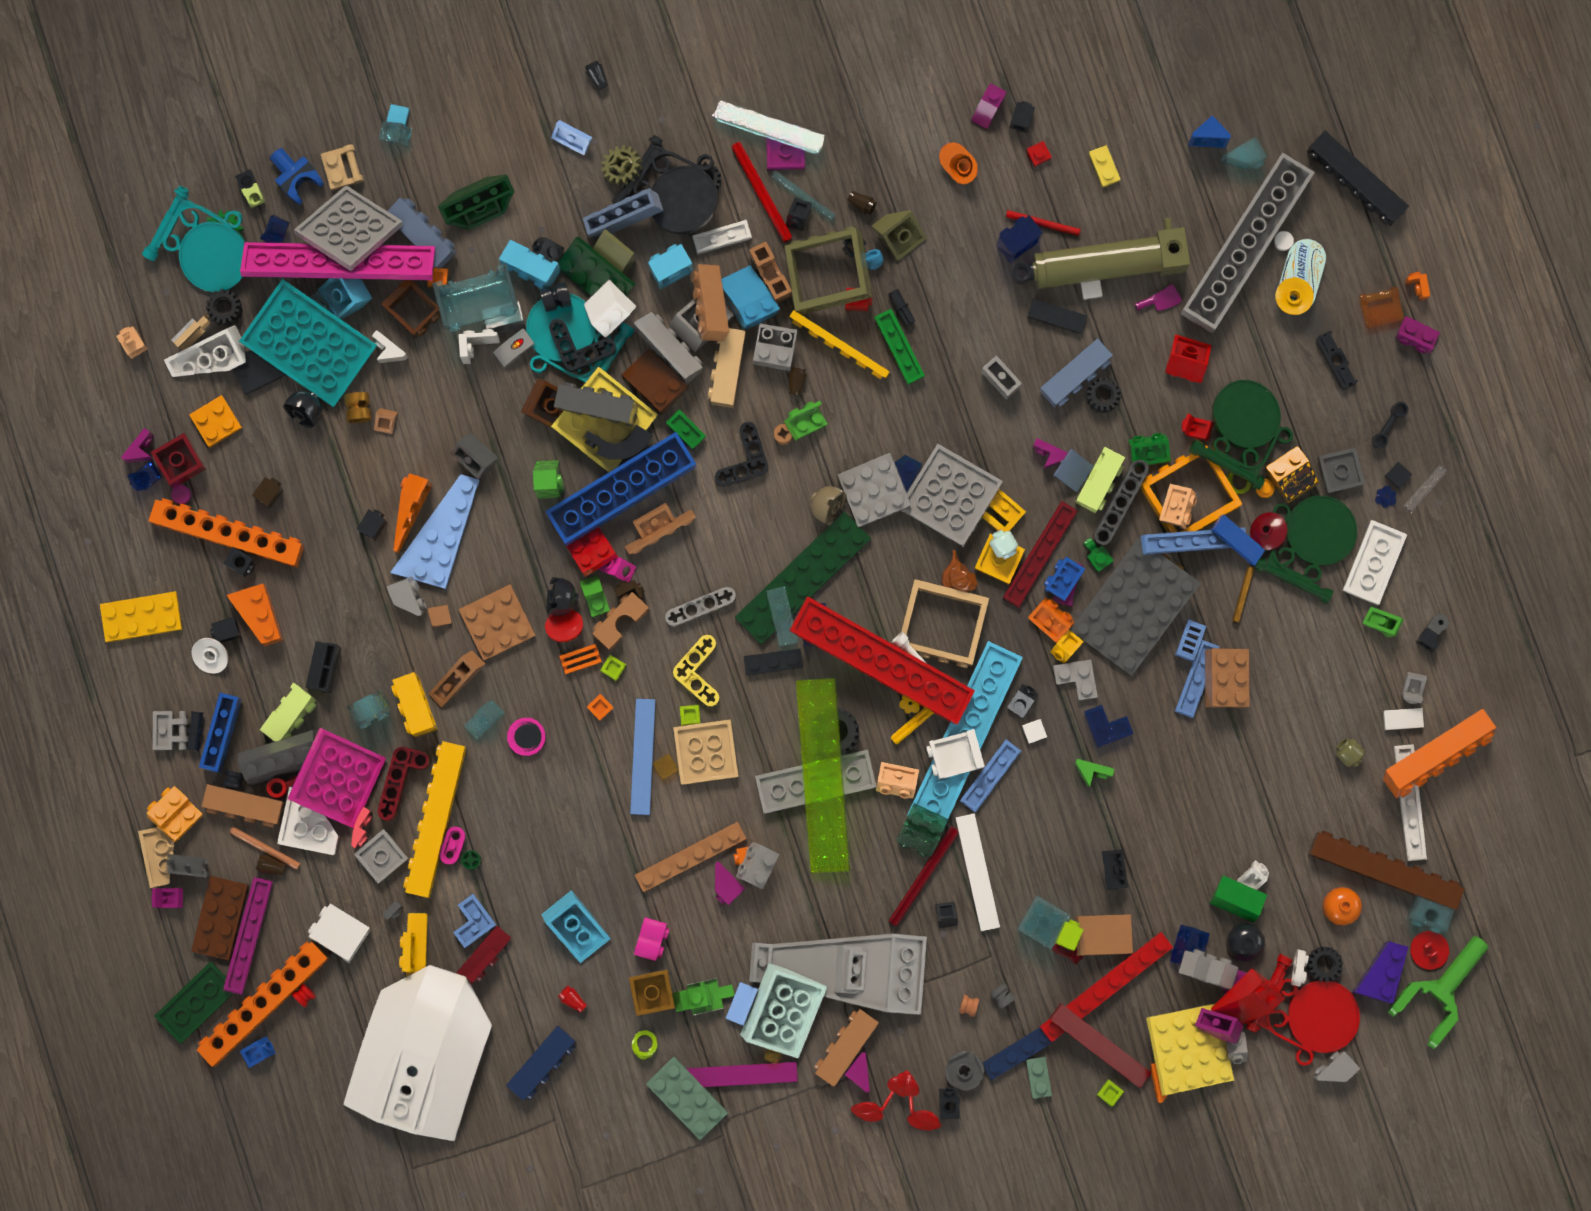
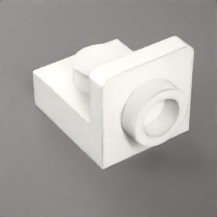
[1237,860,1269,890]

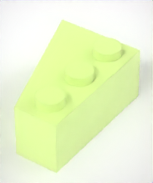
[1075,447,1125,513]
[260,682,317,742]

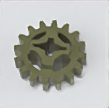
[601,145,642,186]

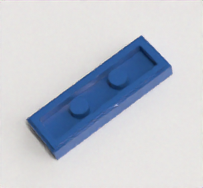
[1211,514,1265,566]

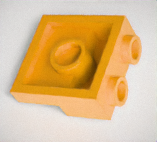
[147,786,203,843]

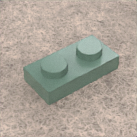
[1026,1057,1052,1099]

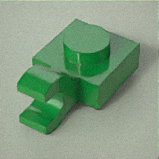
[1083,537,1114,572]

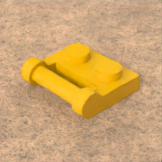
[982,489,1026,532]

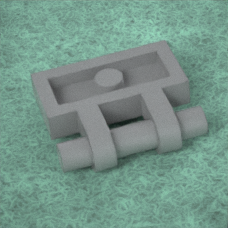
[153,711,189,750]

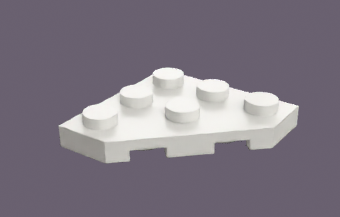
[277,787,339,855]

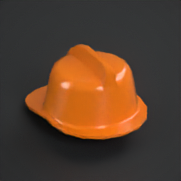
[939,142,978,184]

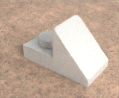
[372,330,408,363]

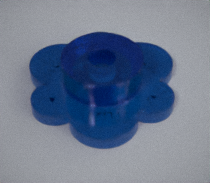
[1375,486,1396,508]

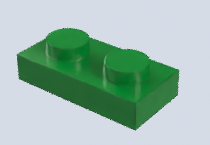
[666,409,706,450]

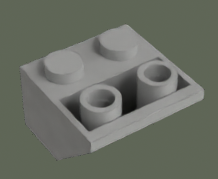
[753,323,797,371]

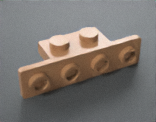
[625,503,696,555]

